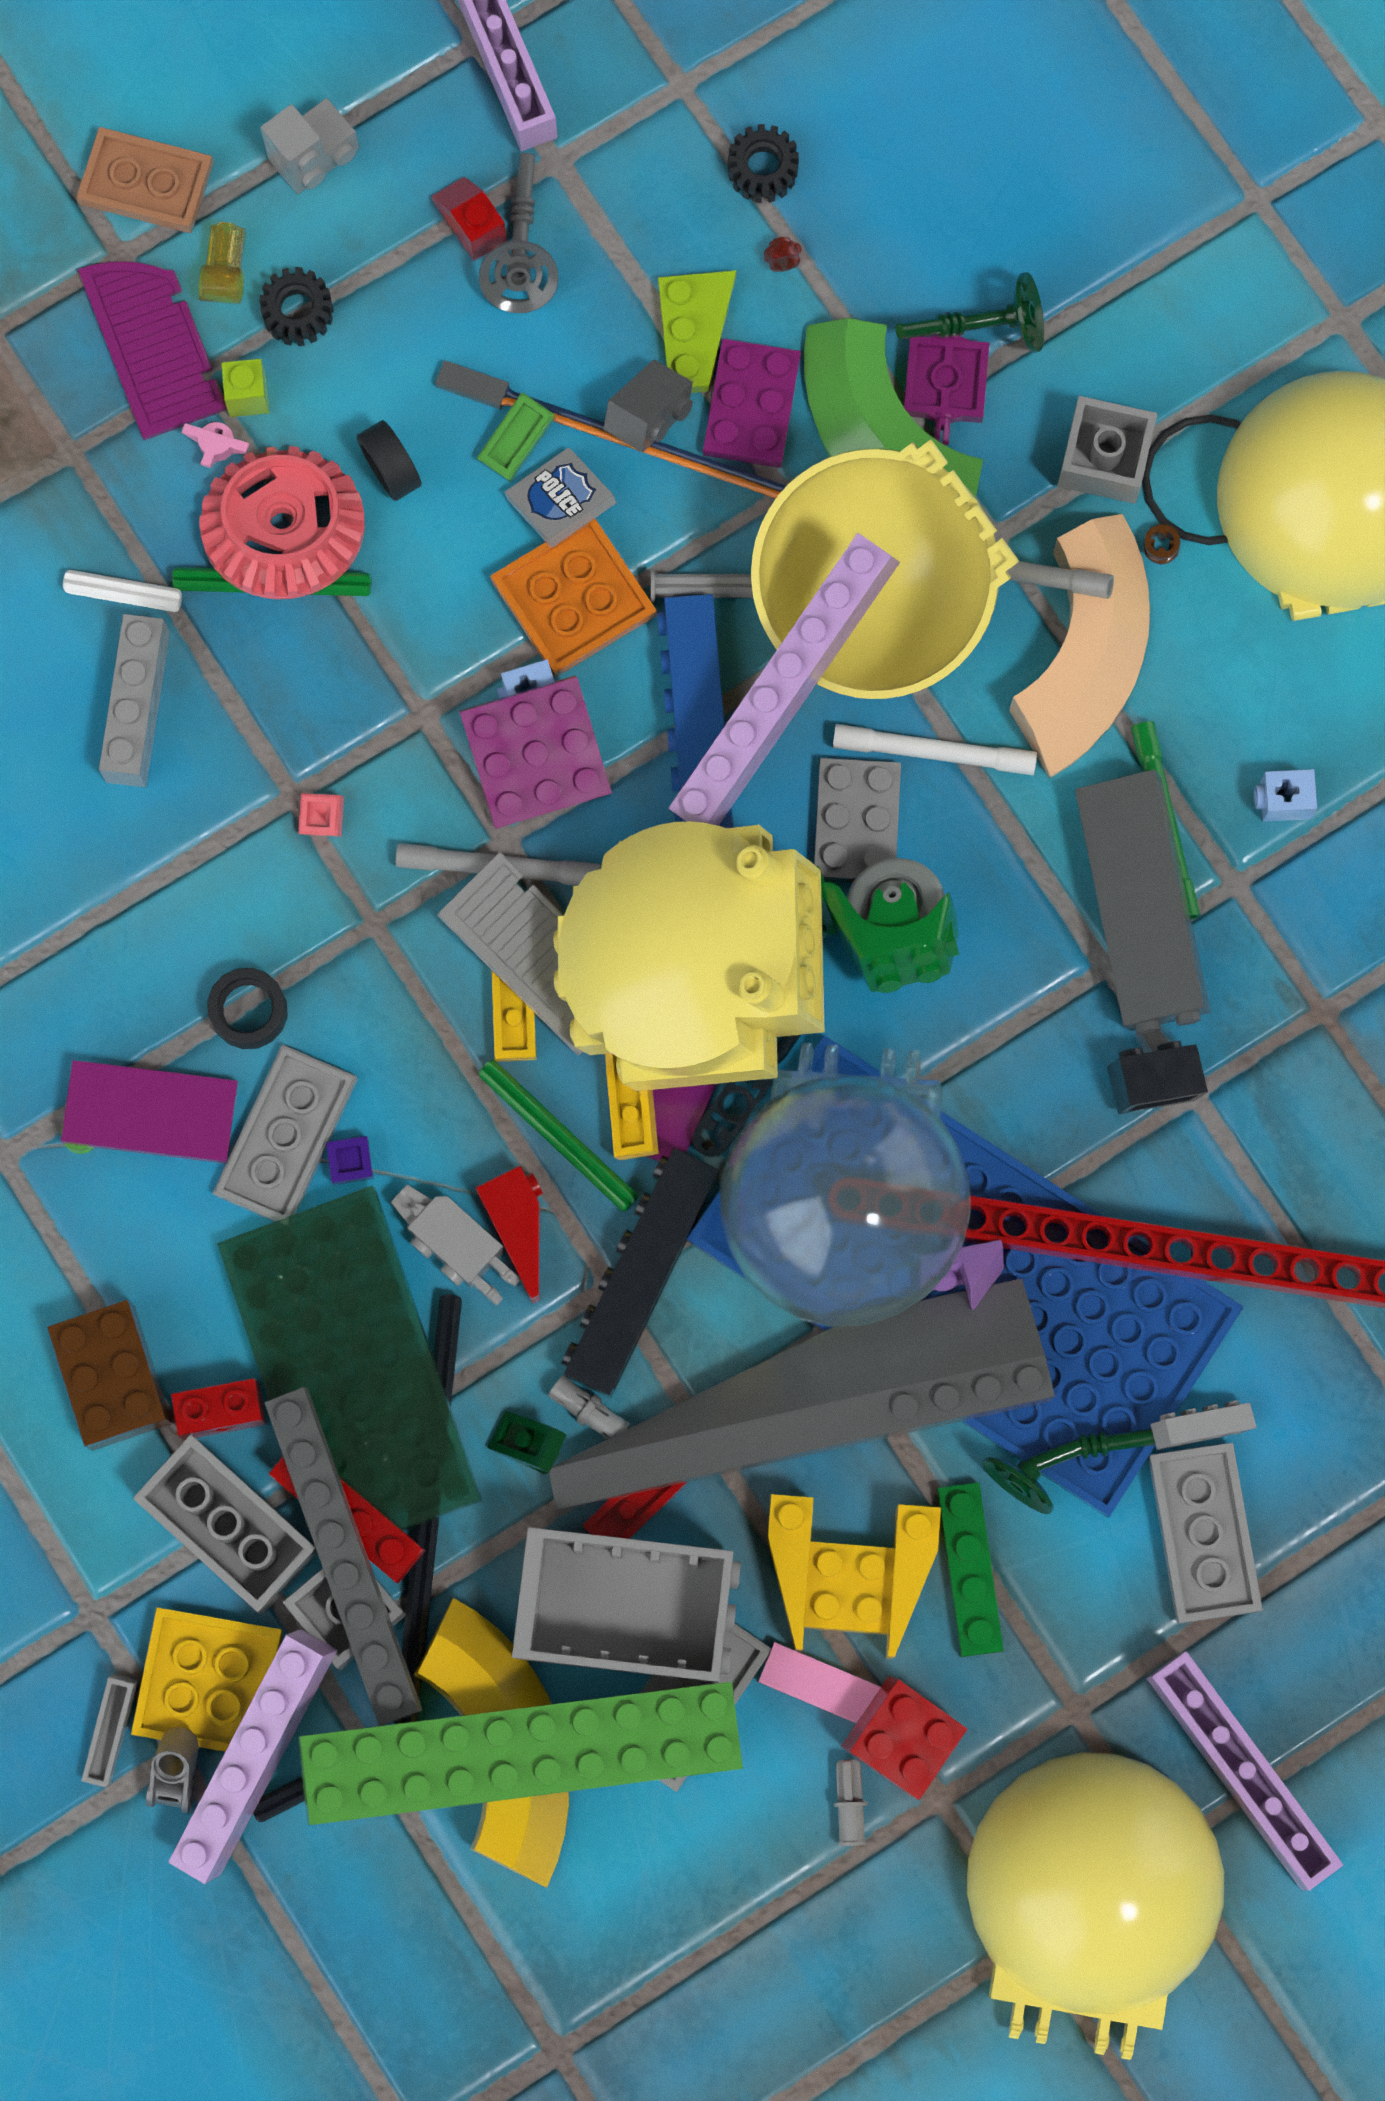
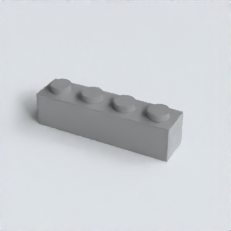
[1151,1400,1256,1450]

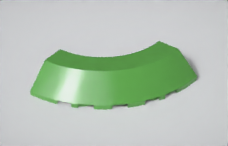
[804,318,983,498]

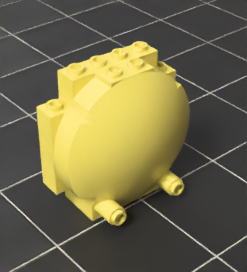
[553,821,825,1091]

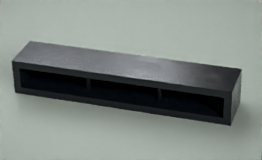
[561,1148,719,1399]

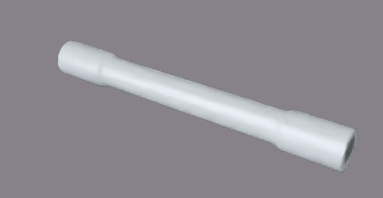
[833,724,1037,776]

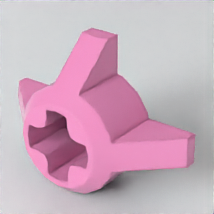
[182,422,249,468]

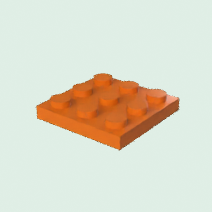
[490,518,657,678]

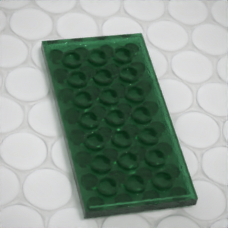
[217,1185,483,1530]

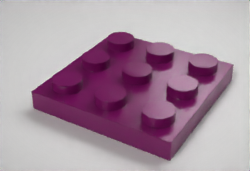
[459,675,612,829]

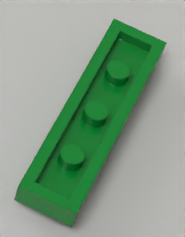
[937,1482,1004,1657]

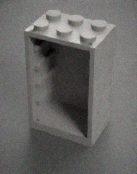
[512,1527,741,1683]

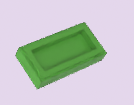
[477,392,556,482]

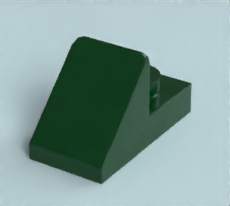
[487,1410,567,1474]

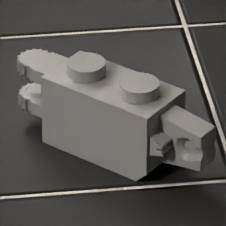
[391,1185,521,1306]

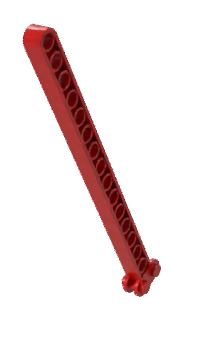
[827,1177,1385,1308]

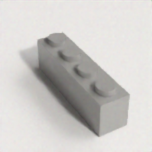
[99,614,170,787]

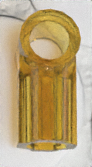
[198,222,246,305]

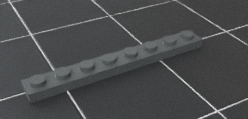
[264,1387,422,1726]

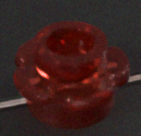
[763,237,802,272]

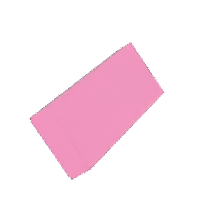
[758,1642,881,1723]

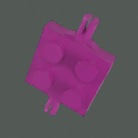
[904,312,990,445]

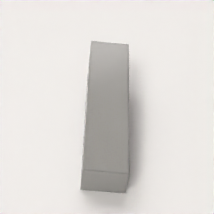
[81,1673,140,1788]

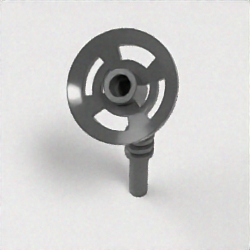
[479,153,558,313]

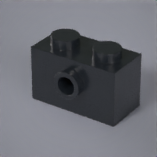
[1107,1041,1208,1114]

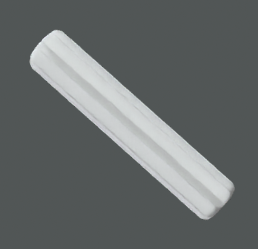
[63,570,182,612]

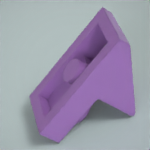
[918,1240,1004,1310]

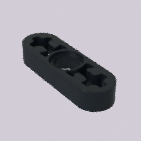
[693,1065,779,1158]

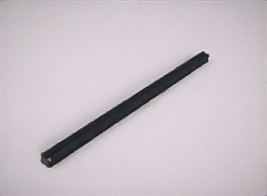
[394,1294,462,1724]

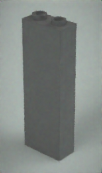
[1075,769,1211,1035]

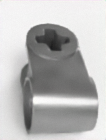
[146,1727,199,1814]

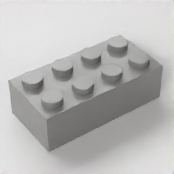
[133,1435,318,1615]

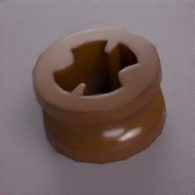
[1143,524,1181,565]

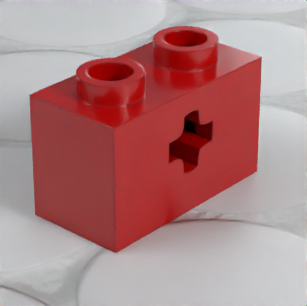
[171,1378,267,1440]

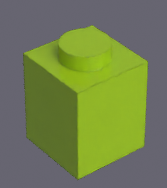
[221,359,270,417]

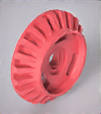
[199,446,365,599]

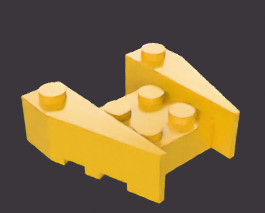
[767,1494,941,1659]

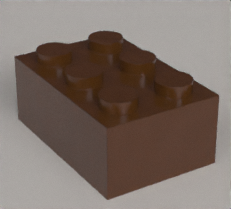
[47,1299,172,1451]

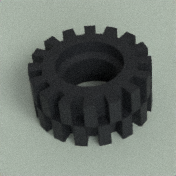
[728,124,799,203]
[259,267,334,346]

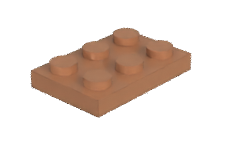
[76,127,214,233]

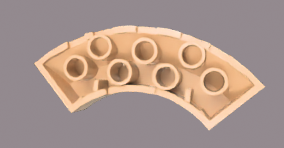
[1009,514,1150,778]

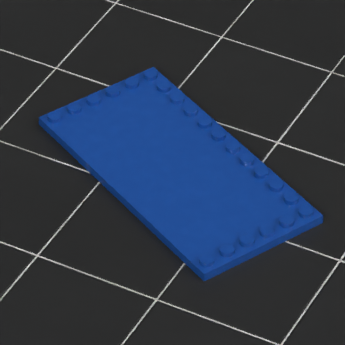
[687,1035,1243,1518]

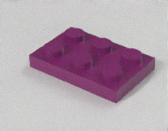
[703,339,801,468]

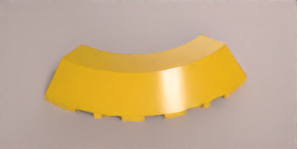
[414,1598,569,1888]

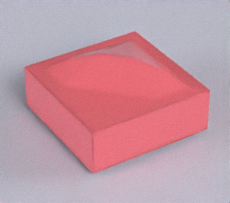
[298,793,344,837]

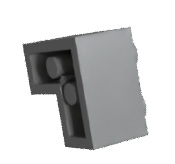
[260,98,359,195]

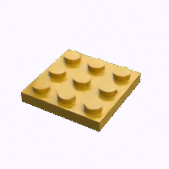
[131,1607,283,1752]

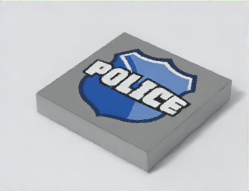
[505,448,616,548]

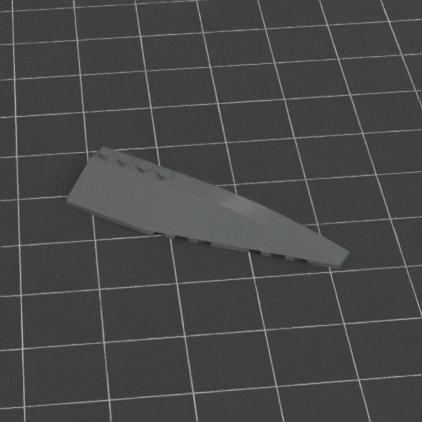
[549,1278,1055,1511]

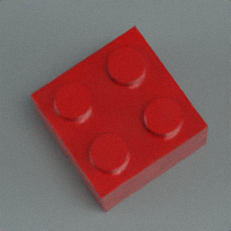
[840,1676,967,1800]

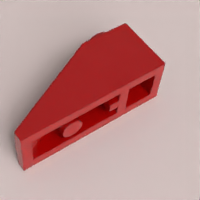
[476,1166,544,1304]

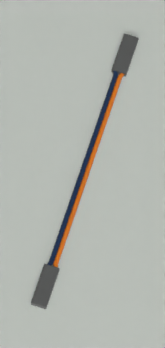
[435,360,786,498]

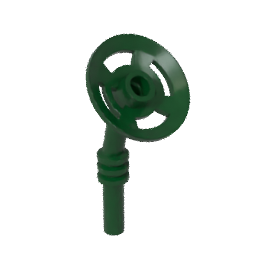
[896,272,1044,353]
[982,1428,1155,1514]

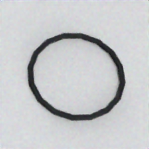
[1142,414,1241,545]

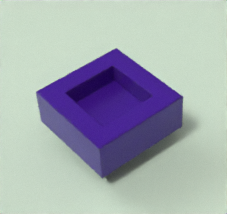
[326,1136,374,1185]

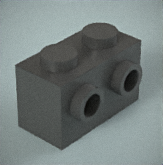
[603,360,693,453]

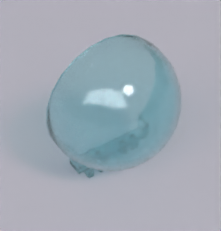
[720,1043,971,1327]

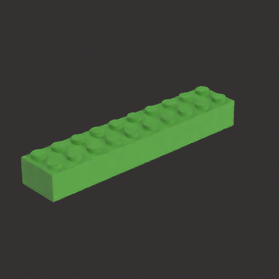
[298,1682,743,1825]

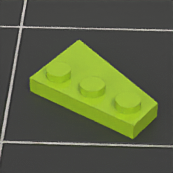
[658,270,737,393]

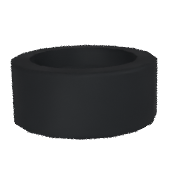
[356,420,422,501]
[207,968,288,1049]

